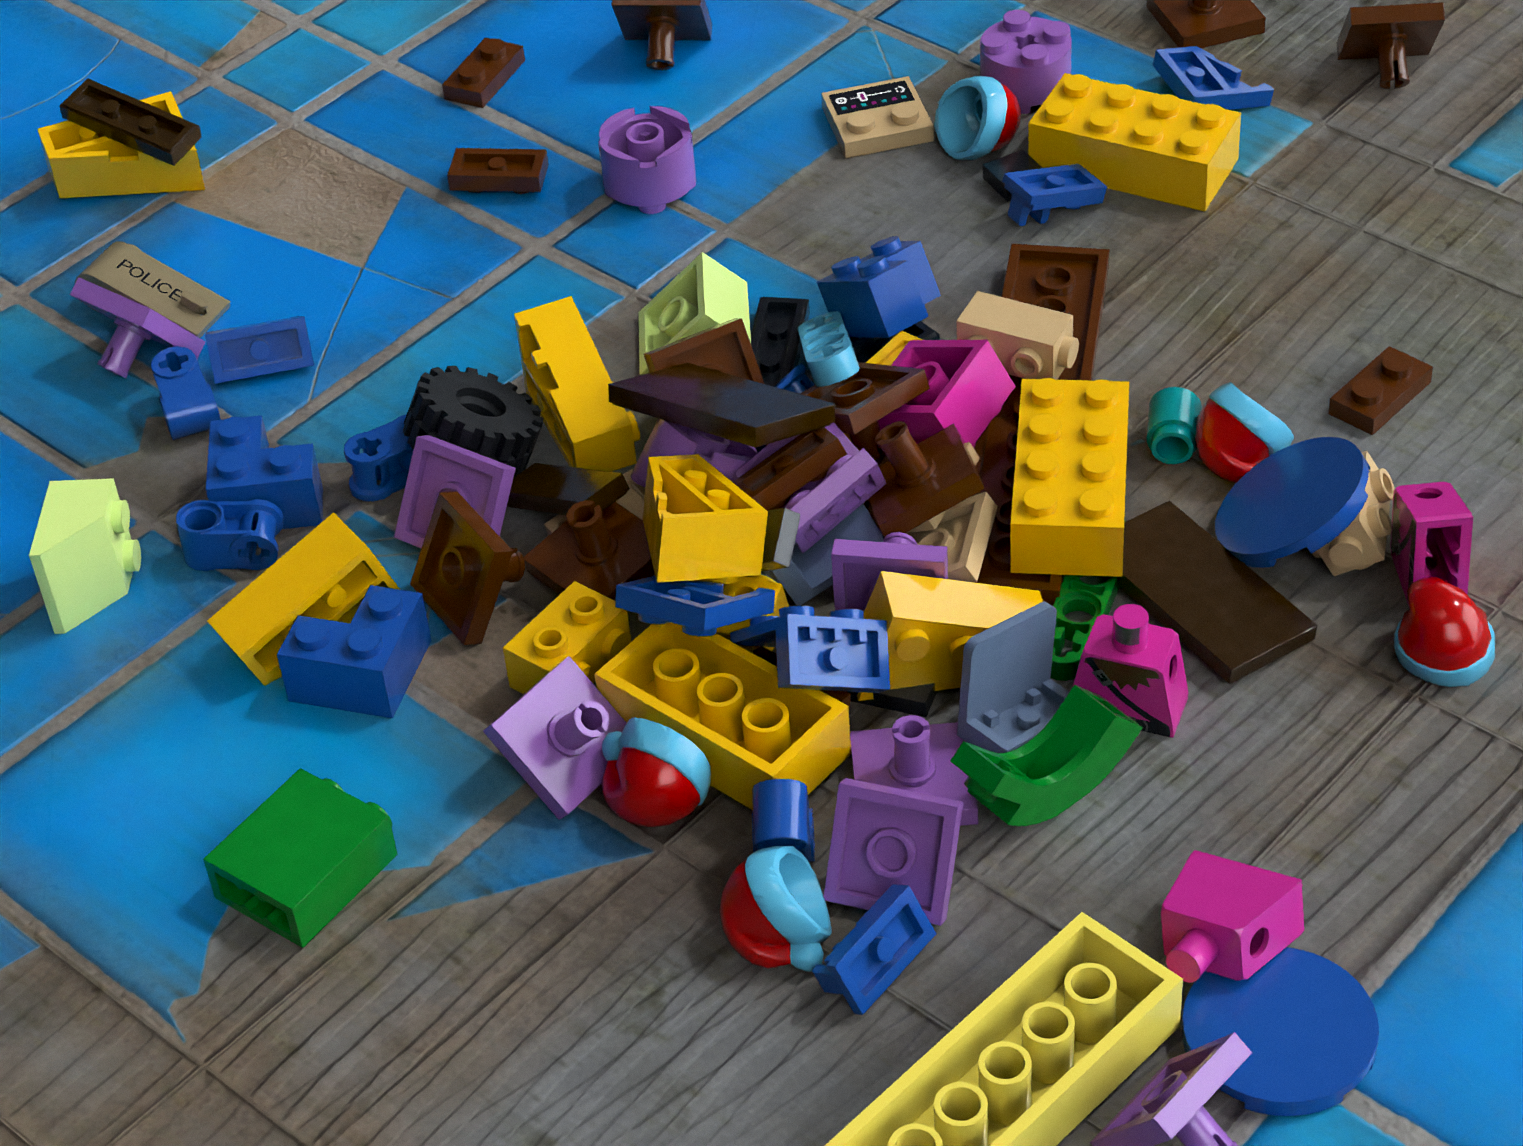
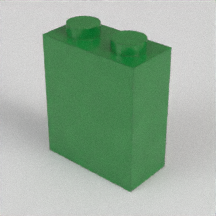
[203,768,398,948]

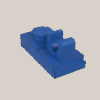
[1002,164,1107,226]
[205,316,314,384]
[812,884,936,1015]

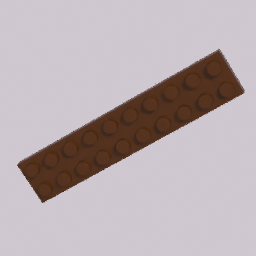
[972,244,1110,606]

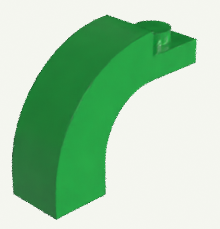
[950,685,1143,826]

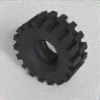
[403,366,543,477]

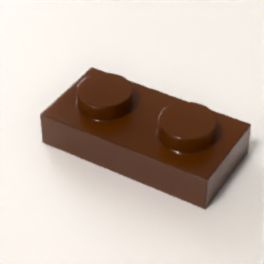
[442,38,525,108]
[447,148,549,194]
[1328,346,1433,435]
[733,427,848,511]

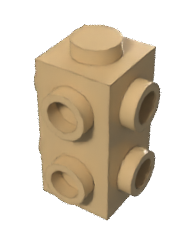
[956,291,1079,380]
[1312,451,1394,576]

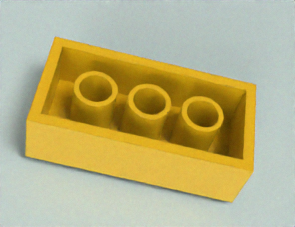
[1028,73,1241,212]
[1010,378,1129,577]
[594,622,851,810]

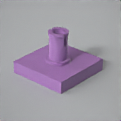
[70,277,206,379]
[394,435,516,548]
[831,532,948,611]
[483,656,626,820]
[850,715,978,826]
[823,778,963,926]
[1090,1032,1252,1146]

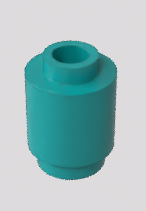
[1146,387,1202,464]

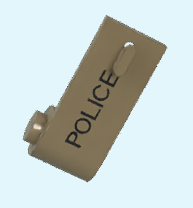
[75,241,231,338]

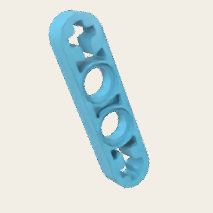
[798,311,860,387]

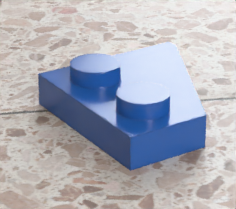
[1153,46,1274,110]
[615,576,775,636]

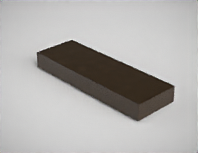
[59,78,202,166]
[507,463,630,515]

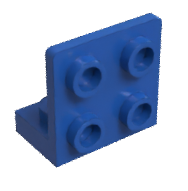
[730,606,890,693]

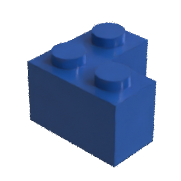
[817,236,941,338]
[206,415,323,529]
[277,585,432,718]

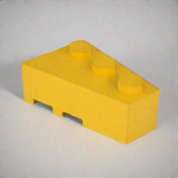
[37,91,205,198]
[514,296,640,472]
[642,454,768,584]
[207,512,401,686]
[857,571,1055,701]

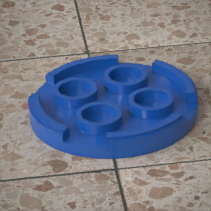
[1215,437,1371,568]
[1182,947,1379,1116]

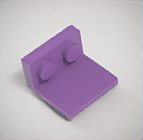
[736,423,887,553]

